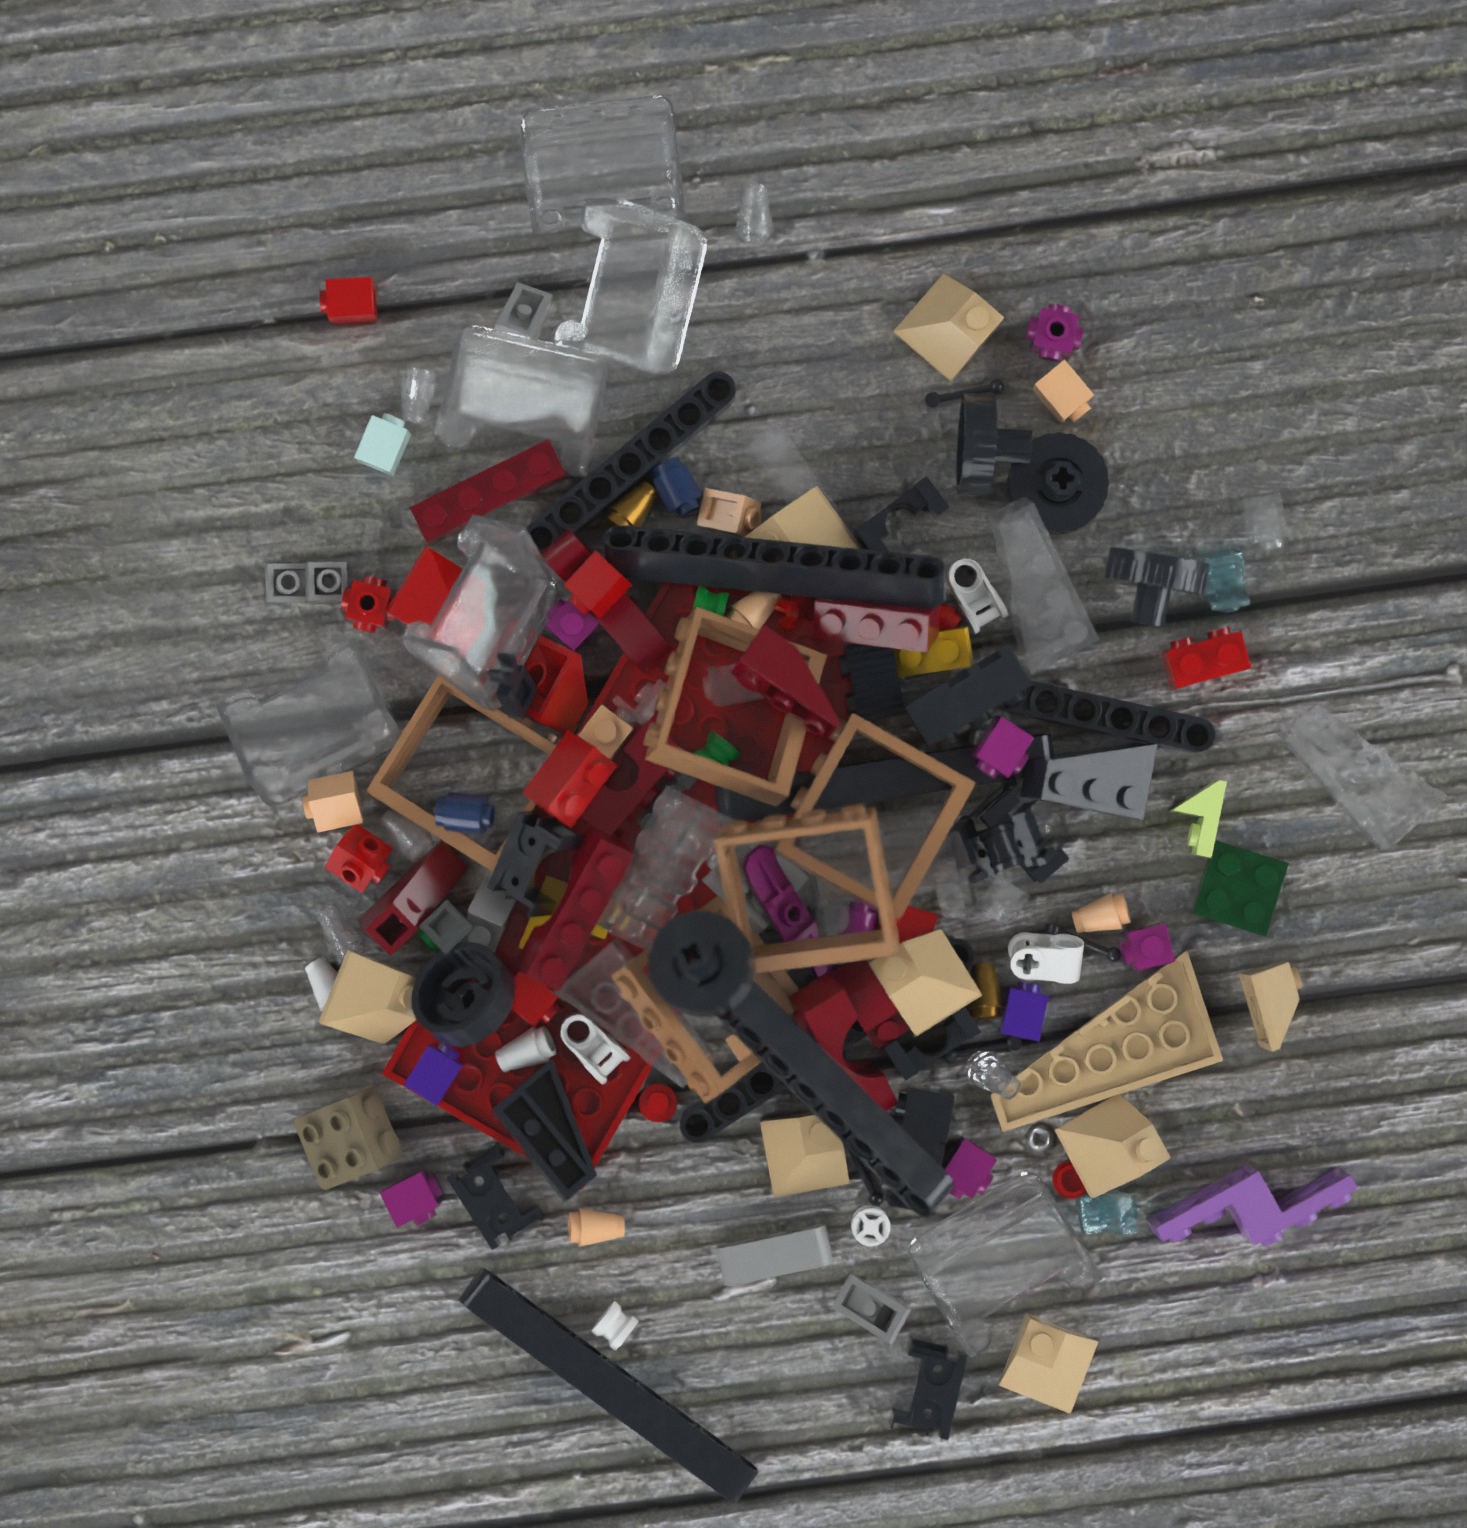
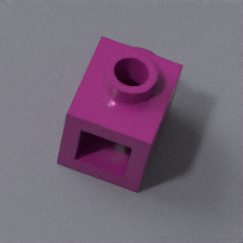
[545,599,601,653]
[970,716,1034,779]
[1120,923,1175,971]
[942,1136,997,1200]
[379,1168,444,1228]

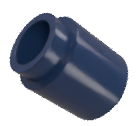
[651,457,703,517]
[435,792,495,835]

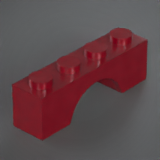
[409,439,568,546]
[516,826,635,991]
[788,972,898,1112]

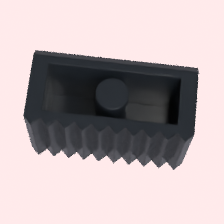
[838,644,905,721]

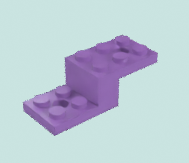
[1147,1164,1358,1247]

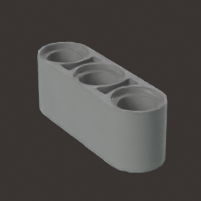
[716,1224,834,1286]

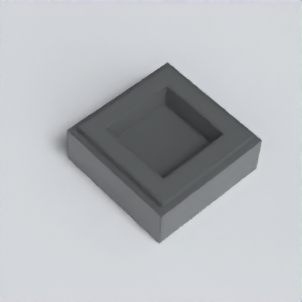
[419,900,474,954]

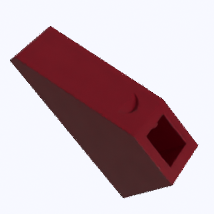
[730,624,841,739]
[358,840,468,956]

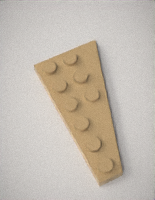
[989,950,1223,1132]

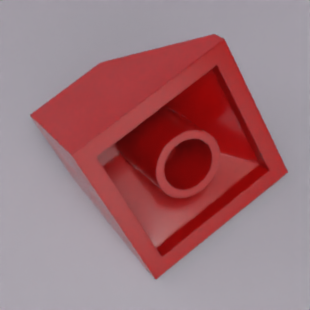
[385,546,485,659]
[495,630,588,735]

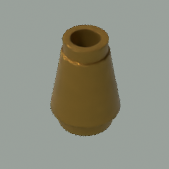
[604,480,659,528]
[967,963,1005,1020]

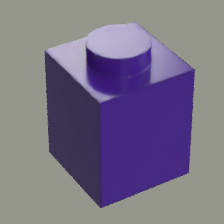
[998,981,1049,1041]
[404,1043,465,1106]

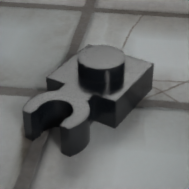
[488,652,538,720]

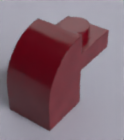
[829,959,910,1050]

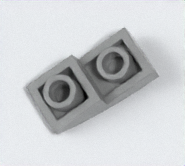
[265,562,347,603]

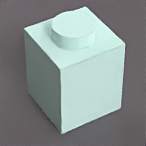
[354,413,411,477]

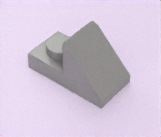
[493,282,553,350]
[457,876,517,953]
[832,1274,911,1345]

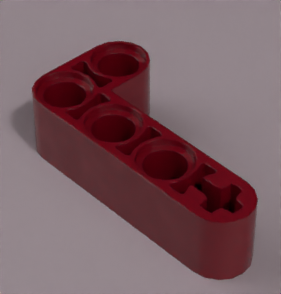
[540,529,673,673]

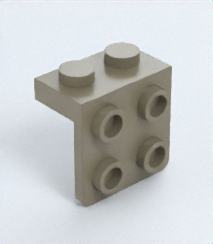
[294,1085,404,1190]

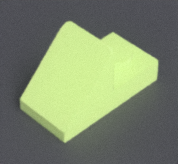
[1169,780,1227,858]

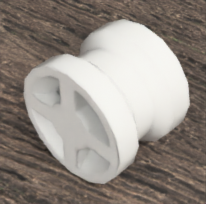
[851,1205,890,1246]
[591,1301,639,1351]

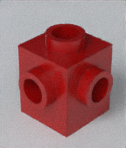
[341,575,396,633]
[324,824,394,894]

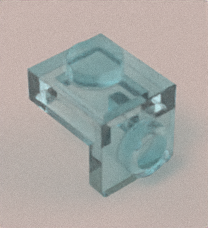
[1201,548,1250,612]
[1076,1189,1138,1237]

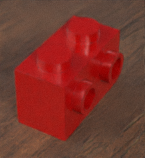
[1161,627,1252,691]
[522,730,617,829]

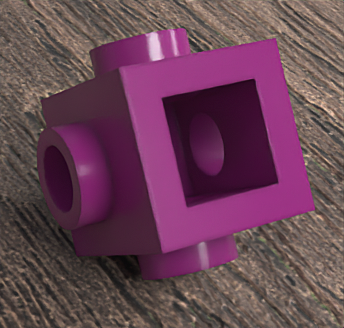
[1026,304,1084,362]

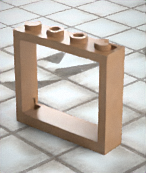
[644,607,827,806]
[366,673,561,872]
[772,713,976,921]
[714,805,899,973]
[611,896,799,1103]

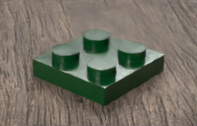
[1191,840,1289,937]

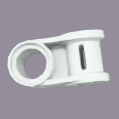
[945,559,1009,634]
[1008,932,1084,984]
[561,1011,631,1084]

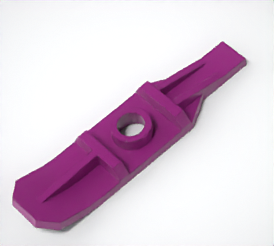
[742,844,834,979]

